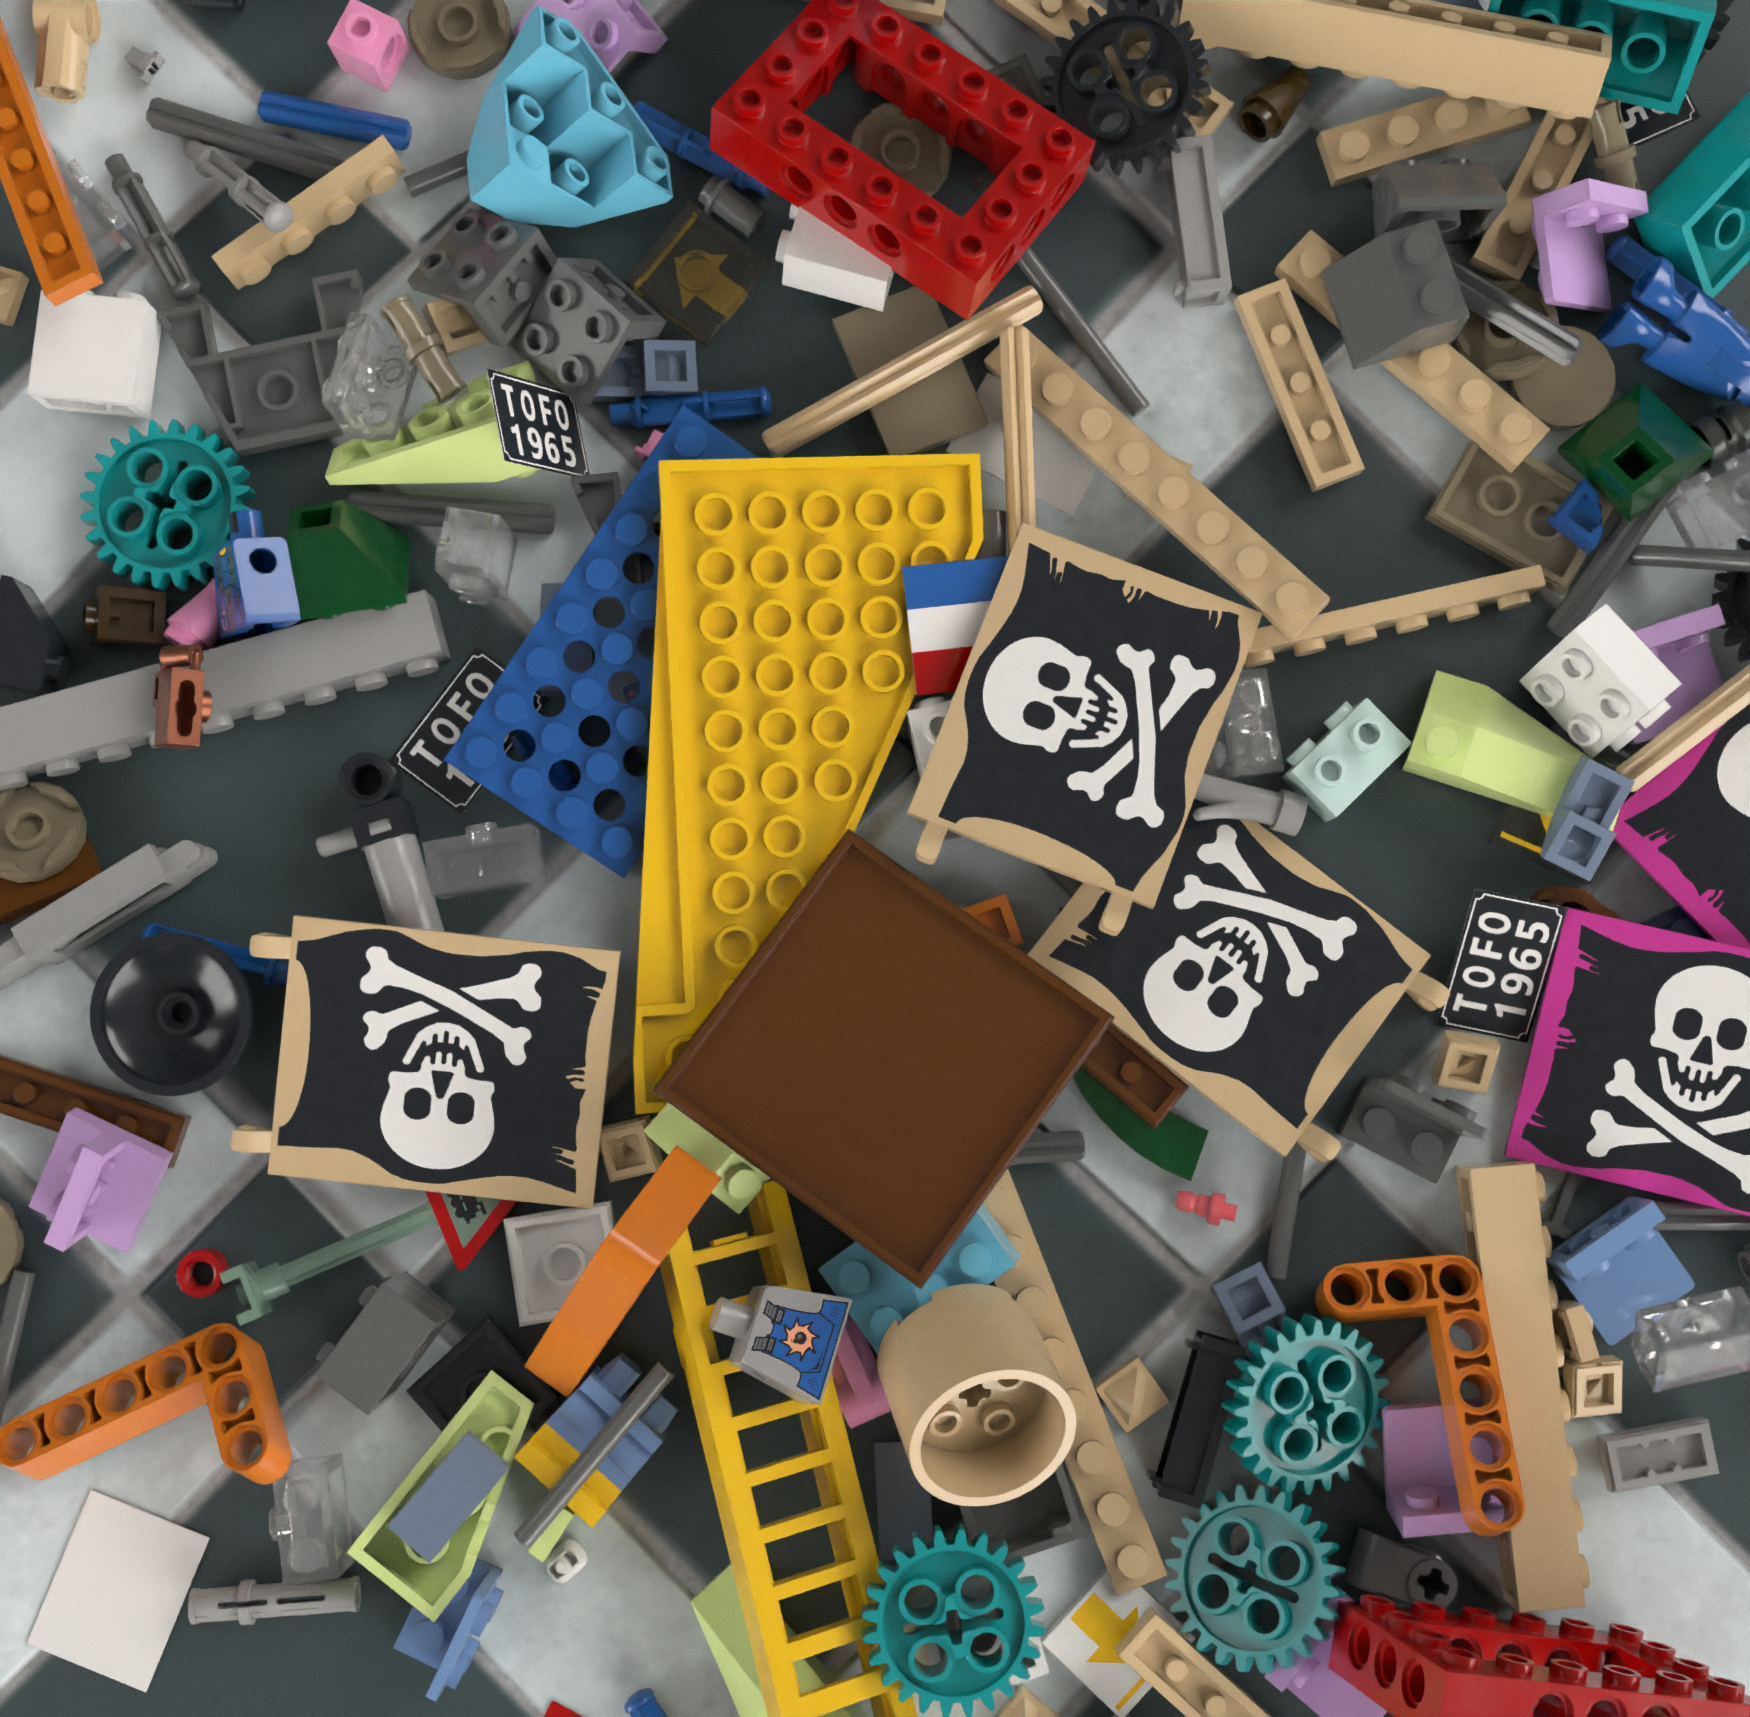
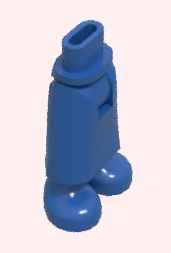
[1596,256,1750,408]

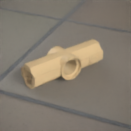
[32,0,101,103]

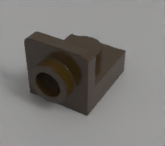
[82,585,166,647]

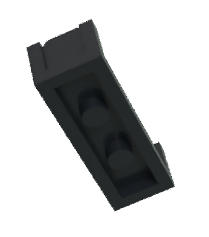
[1146,1329,1246,1509]

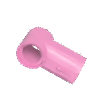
[831,1314,891,1429]

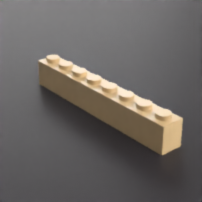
[1178,0,1613,119]
[1456,1160,1590,1613]

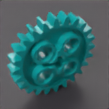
[79,419,257,592]
[1222,1313,1391,1495]
[1165,1485,1346,1673]
[861,1524,1046,1717]

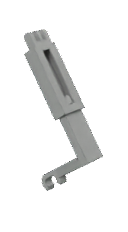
[0,840,218,990]

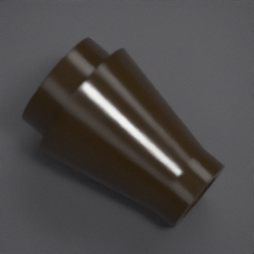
[1237,66,1311,142]

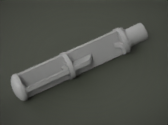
[185,140,293,233]

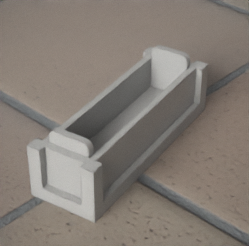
[1156,134,1232,309]

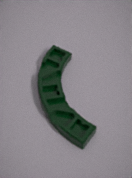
[1058,907,1209,1181]

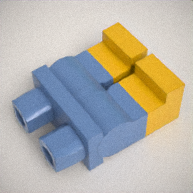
[514,1352,680,1528]

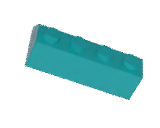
[1487,0,1717,115]
[1634,91,1750,298]

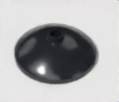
[90,933,254,1096]

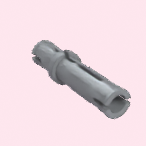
[188,1576,361,1625]

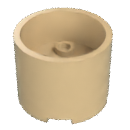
[877,1284,1076,1506]

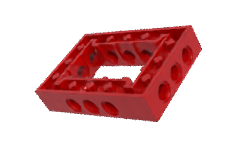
[710,0,1096,320]
[1328,1595,1750,1717]

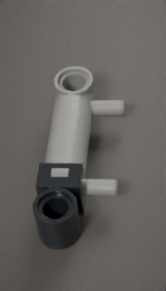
[316,752,445,931]

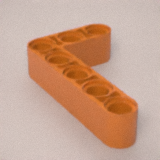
[524,1145,722,1398]
[1315,1254,1525,1537]
[0,1322,292,1485]

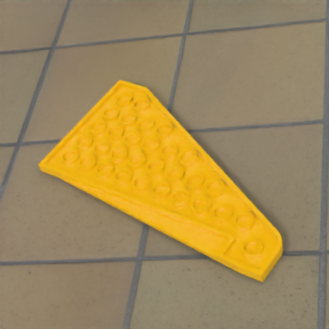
[633,453,984,1114]

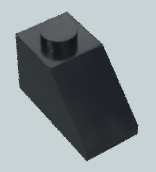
[0,575,71,696]

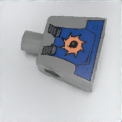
[709,1285,853,1405]

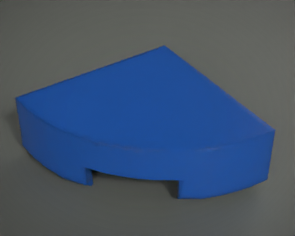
[1547,477,1603,554]

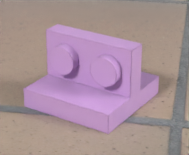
[28,1107,174,1253]

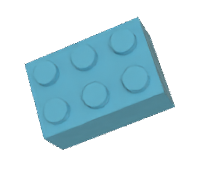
[818,1204,1021,1354]

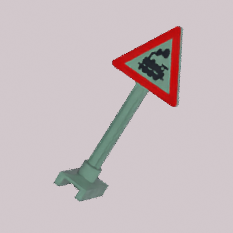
[219,1191,517,1326]

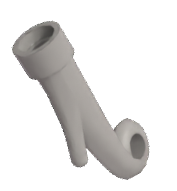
[1192,773,1308,836]

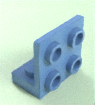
[1546,1196,1695,1345]
[393,1557,504,1702]

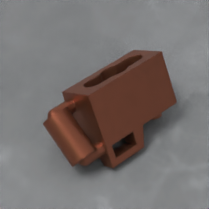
[153,644,212,750]

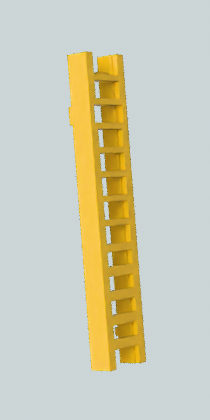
[659,1181,918,1717]

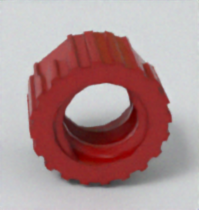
[175,1247,230,1299]

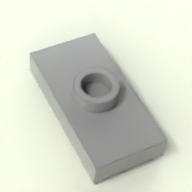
[1596,1416,1720,1493]

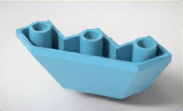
[467,5,673,228]

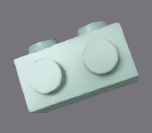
[1281,698,1412,822]

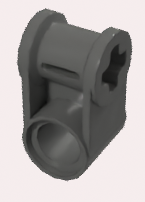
[1343,1525,1458,1608]

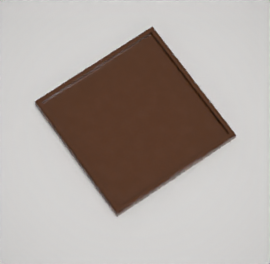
[652,828,1115,1289]

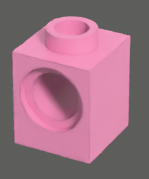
[327,0,411,92]

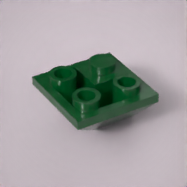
[1558,382,1715,522]
[286,500,411,620]

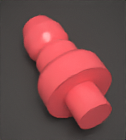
[1175,1191,1238,1226]

